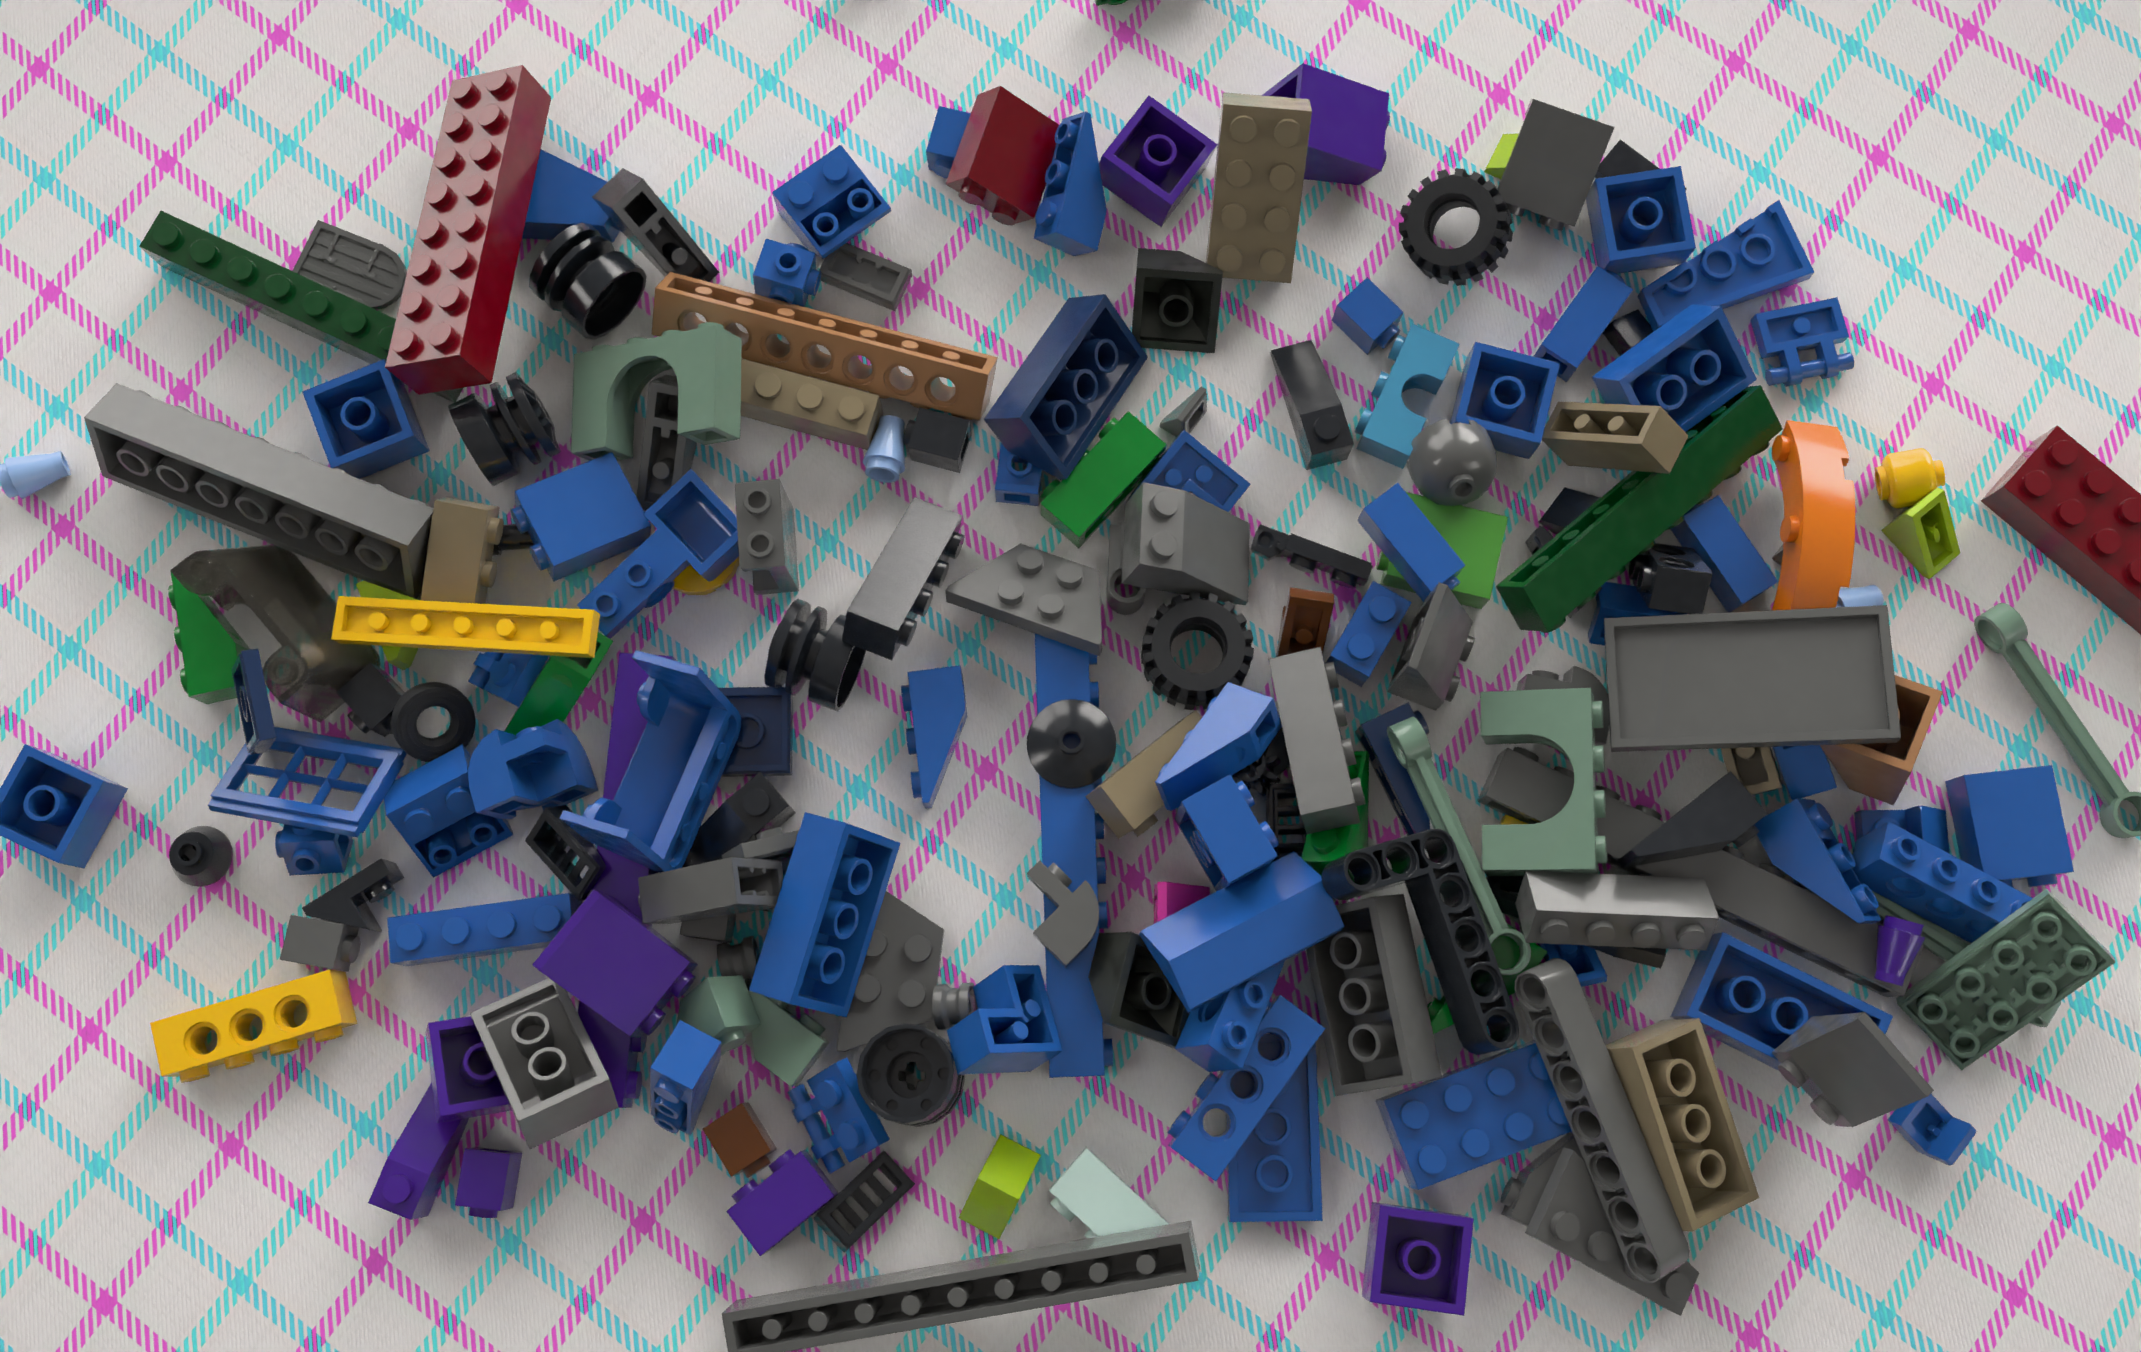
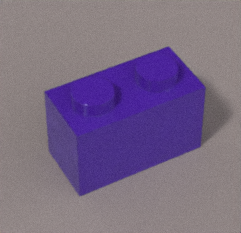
[726,1149,839,1256]

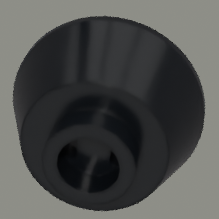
[169,826,233,887]

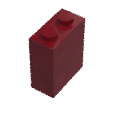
[945,86,1059,226]

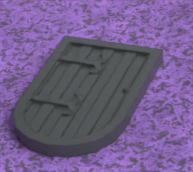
[293,220,407,310]

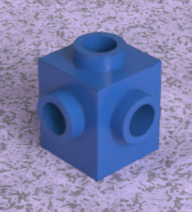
[753,239,821,307]
[275,824,353,876]

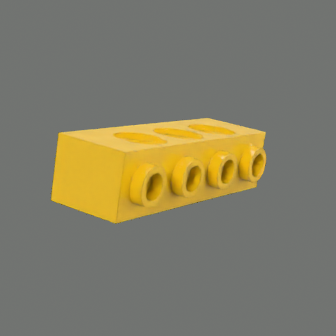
[150,969,357,1083]

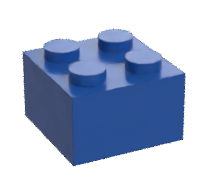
[1586,166,1696,274]
[1450,342,1560,459]
[302,359,430,479]
[0,744,128,869]

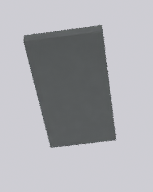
[1603,605,1901,752]

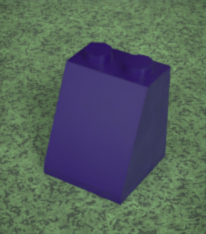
[1262,63,1390,185]
[532,889,698,1038]

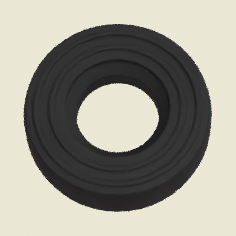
[391,682,476,762]

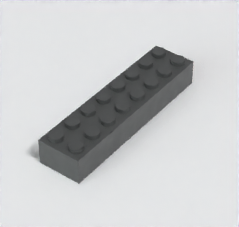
[84,383,433,599]

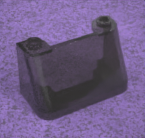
[170,545,380,723]

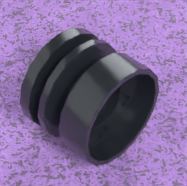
[529,222,647,340]
[448,372,561,486]
[764,599,866,712]
[856,1023,965,1127]

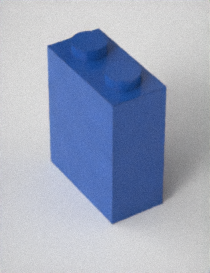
[511,452,651,582]
[1945,765,2074,888]

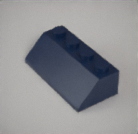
[984,294,1148,480]

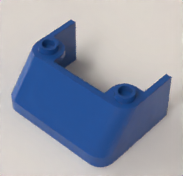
[560,650,741,873]

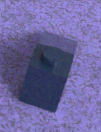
[1355,702,1430,836]

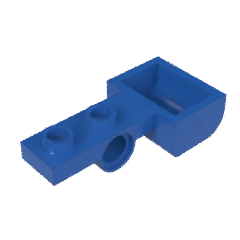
[577,469,739,639]

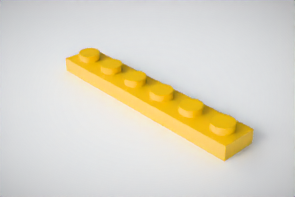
[331,596,600,658]

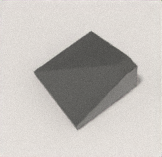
[1160,387,1207,437]

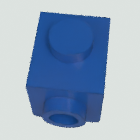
[1888,1094,1977,1166]

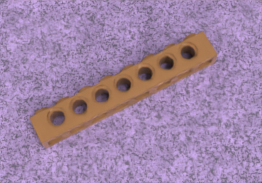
[651,272,998,421]

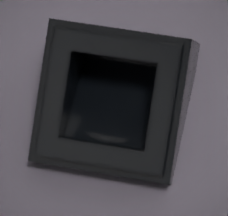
[1603,309,1653,356]

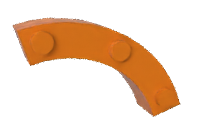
[1771,420,1856,610]

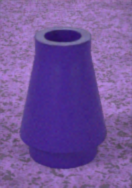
[1874,915,1925,986]

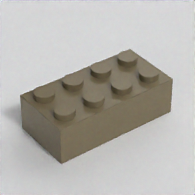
[1206,92,1312,283]
[1606,1018,1759,1232]

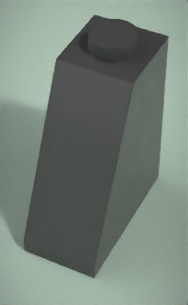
[638,857,783,924]

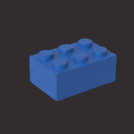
[1592,304,1757,432]
[1174,774,1279,891]

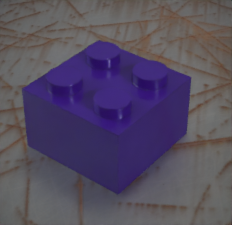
[1099,95,1218,227]
[425,1016,512,1123]
[1362,1202,1474,1316]

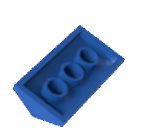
[1139,851,1344,1013]

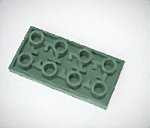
[1896,888,2116,1070]

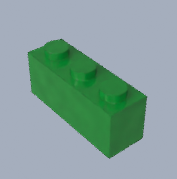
[1040,411,1167,548]

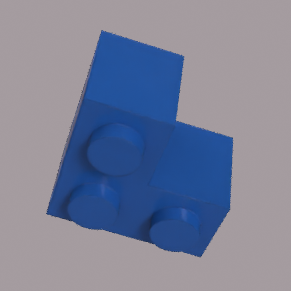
[947,965,1063,1075]

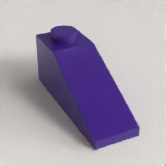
[368,1082,469,1220]

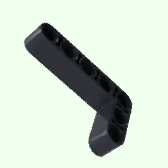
[1321,829,1519,1055]

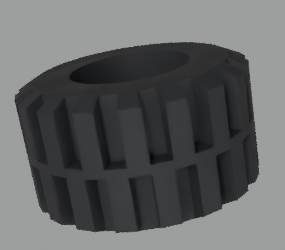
[1399,168,1513,286]
[1141,592,1254,710]

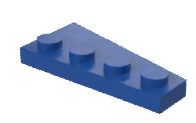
[1637,200,1814,332]

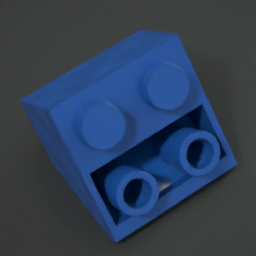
[772,145,891,259]
[384,744,513,878]

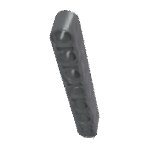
[1515,958,1690,1284]

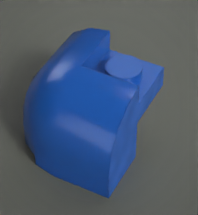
[467,719,599,819]

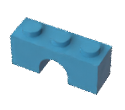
[1354,324,1460,469]

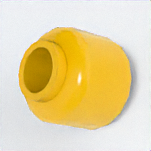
[1875,448,1945,509]

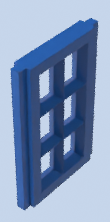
[208,727,407,838]

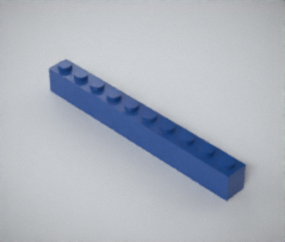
[1035,634,1113,1078]

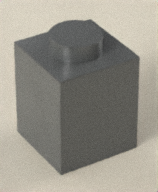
[280,915,361,972]

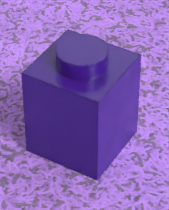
[455,1147,522,1218]

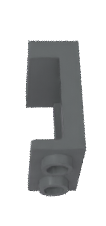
[1497,99,1615,231]
[735,479,799,595]

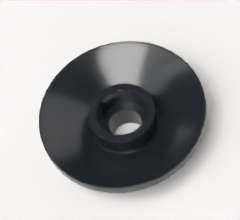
[1027,699,1116,789]

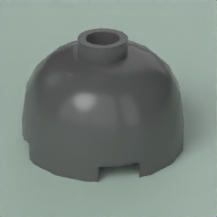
[1406,419,1497,506]

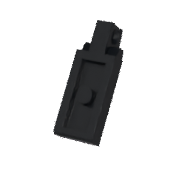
[1250,524,1373,589]

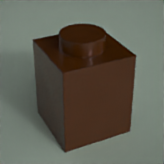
[703,1103,777,1178]

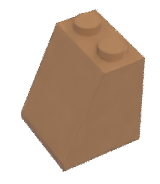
[1820,675,1943,806]

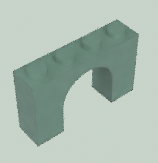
[571,322,742,461]
[1480,688,1607,877]

